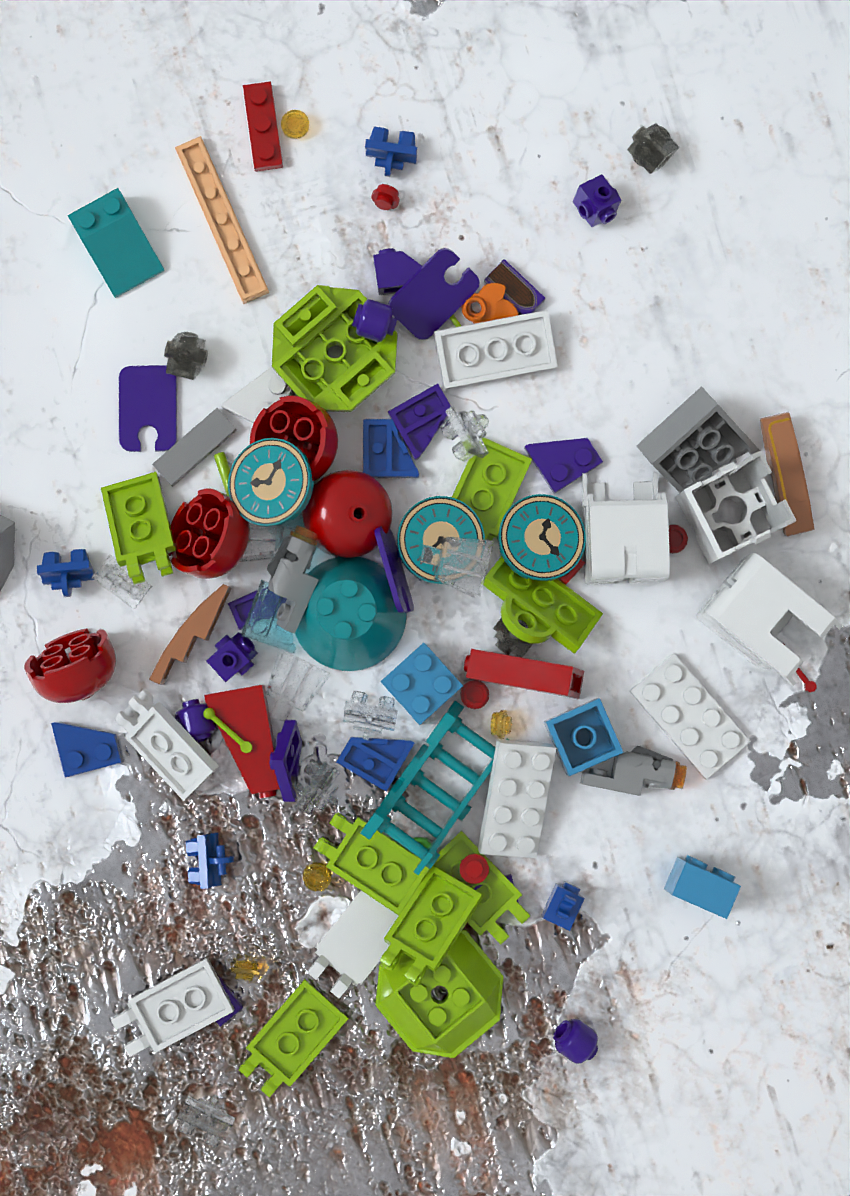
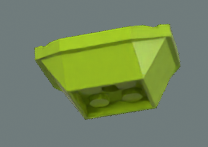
[272,285,398,412]
[375,929,503,1058]

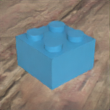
[380,643,463,725]
[543,698,624,776]
[664,855,741,919]

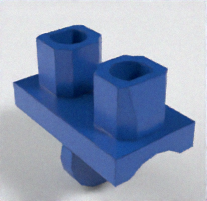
[365,126,417,177]
[37,549,95,597]
[186,833,234,889]

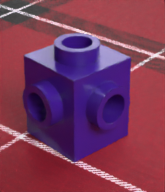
[572,174,622,227]
[206,632,258,683]

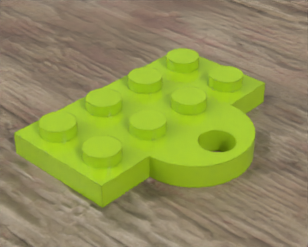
[481,556,603,654]

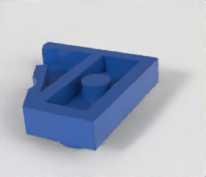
[363,419,419,478]
[51,722,123,777]
[336,737,415,792]

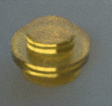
[281,110,310,139]
[491,710,512,739]
[303,862,332,891]
[230,960,260,982]

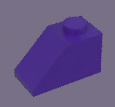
[373,248,422,295]

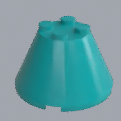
[295,557,407,671]

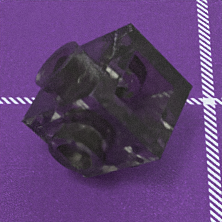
[627,123,680,174]
[164,332,208,380]
[493,618,533,658]

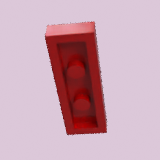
[243,81,283,172]

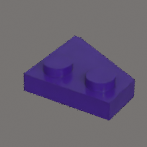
[388,383,452,461]
[524,438,603,494]
[270,720,302,802]

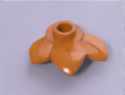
[462,283,519,324]

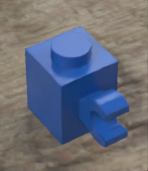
[541,882,585,931]

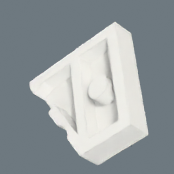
[221,367,293,423]

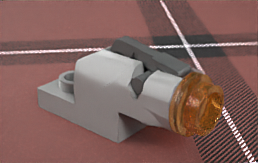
[267,525,319,634]
[580,746,687,796]

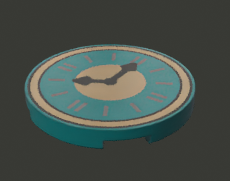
[228,438,314,527]
[498,494,586,581]
[397,496,485,584]

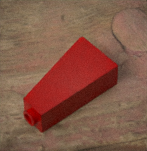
[464,649,585,699]
[204,685,280,798]

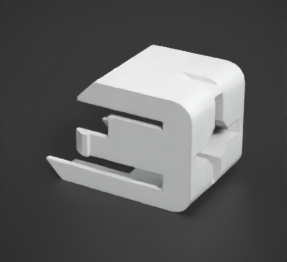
[675,451,797,564]
[582,472,670,584]
[696,553,843,686]

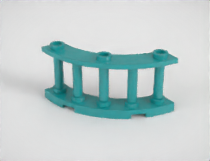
[360,701,509,875]

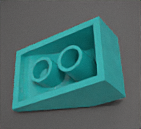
[67,188,165,298]

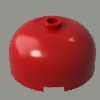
[250,396,338,481]
[303,470,392,558]
[170,488,250,579]
[24,628,116,703]

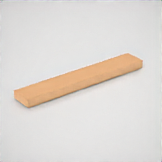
[175,136,269,304]

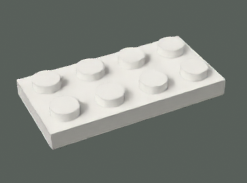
[434,310,558,389]
[629,653,751,780]
[478,739,557,858]

